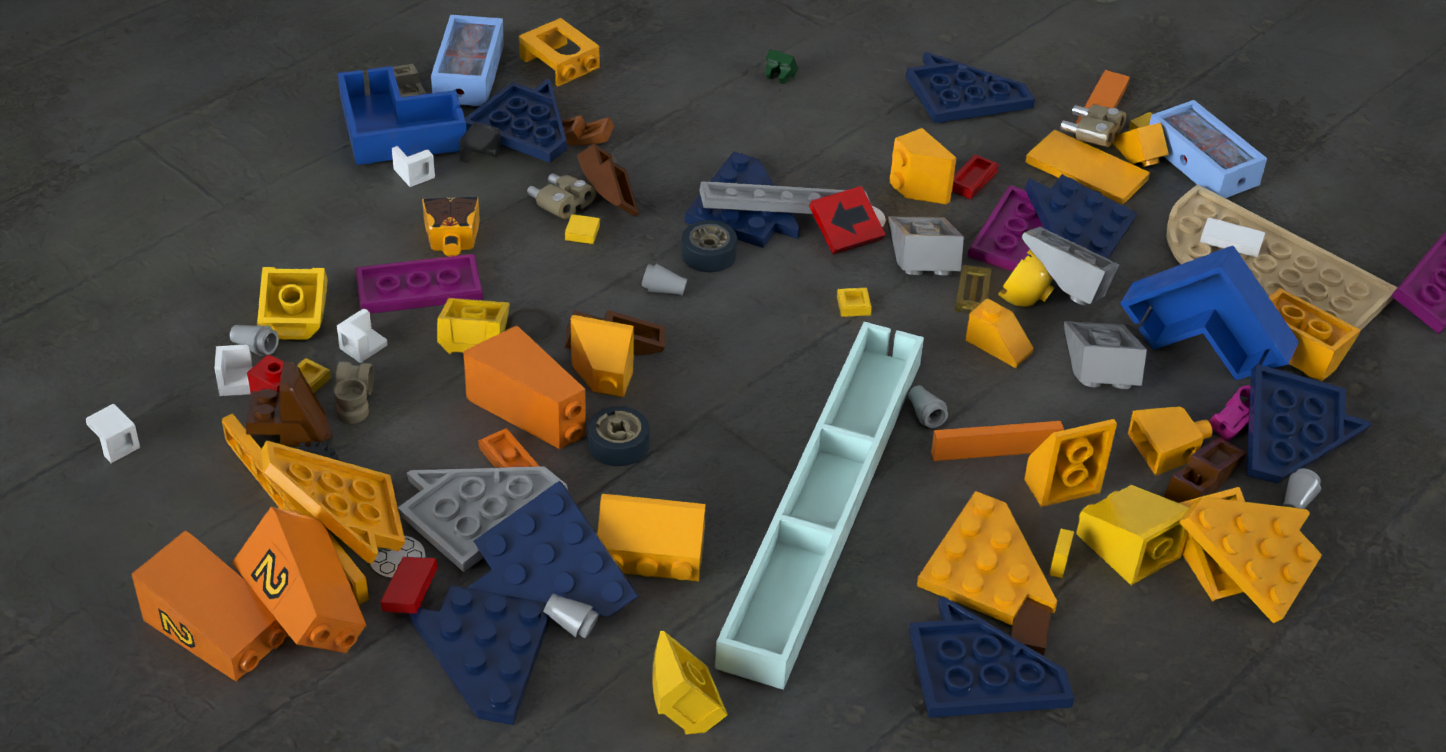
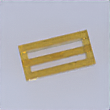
[955,265,992,314]

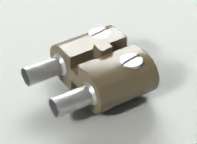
[1060,104,1126,147]
[527,173,596,219]

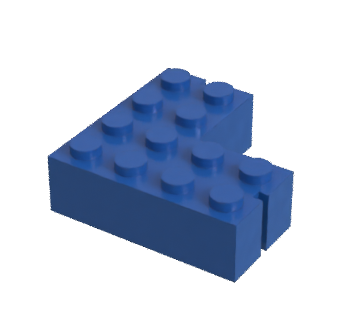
[337,66,468,165]
[1120,245,1299,380]

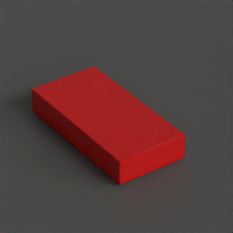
[952,154,999,199]
[380,556,438,614]

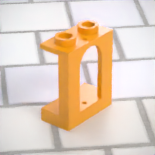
[519,18,600,87]

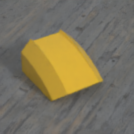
[257,267,328,340]
[437,298,510,354]
[653,631,728,735]

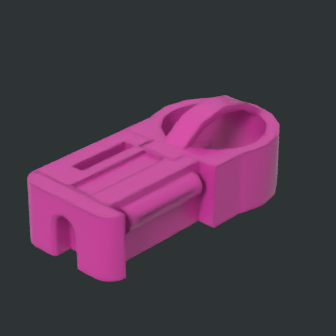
[1209,385,1250,441]

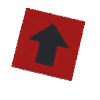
[809,186,886,255]

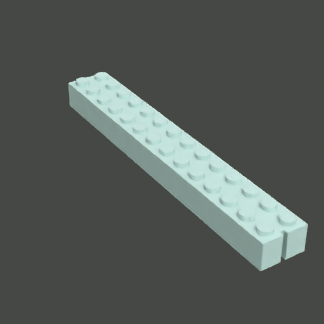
[715,322,924,690]

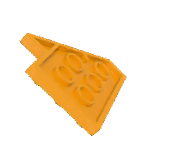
[261,440,405,564]
[917,491,1057,625]
[1179,497,1322,623]

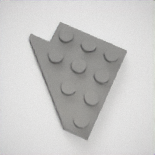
[398,466,568,572]

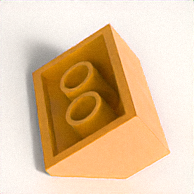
[1268,288,1361,381]
[597,494,706,581]

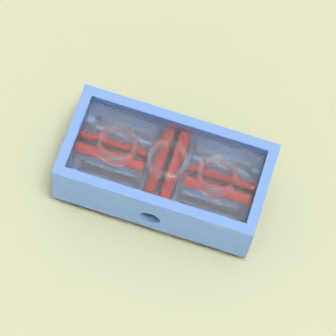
[431,15,504,107]
[1149,100,1267,198]

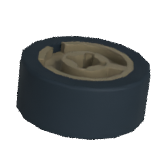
[681,220,737,273]
[588,406,649,466]

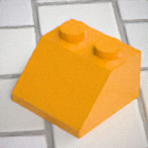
[890,128,957,205]

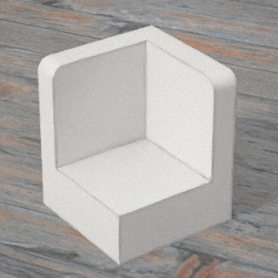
[392,146,435,187]
[337,309,387,363]
[215,345,253,396]
[86,403,140,463]

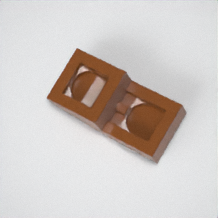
[562,115,615,145]

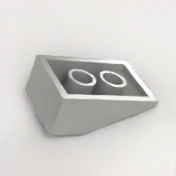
[888,216,964,275]
[1022,227,1119,305]
[1064,321,1147,389]

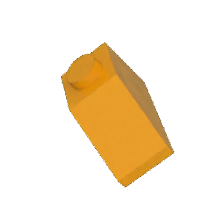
[1112,123,1169,167]
[965,298,1034,368]

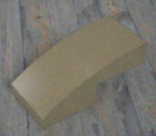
[393,64,426,97]

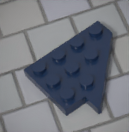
[906,52,1035,123]
[465,79,567,163]
[685,151,800,248]
[1025,175,1137,259]
[1247,364,1371,484]
[468,481,639,617]
[409,585,551,725]
[909,597,1074,718]

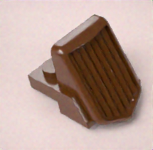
[246,362,333,447]

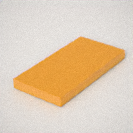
[1025,129,1150,205]

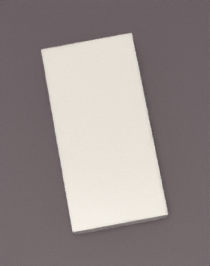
[1200,217,1265,257]

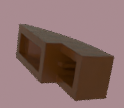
[577,144,639,217]
[565,310,666,355]
[1164,437,1247,503]

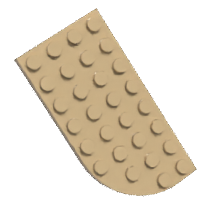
[1166,184,1397,330]

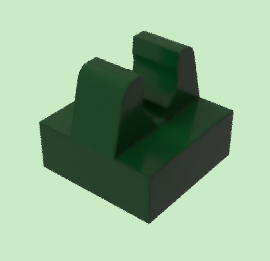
[765,49,798,84]

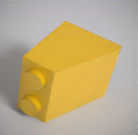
[1076,485,1189,586]

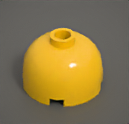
[998,249,1055,308]

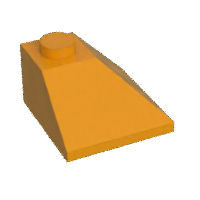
[570,315,634,397]

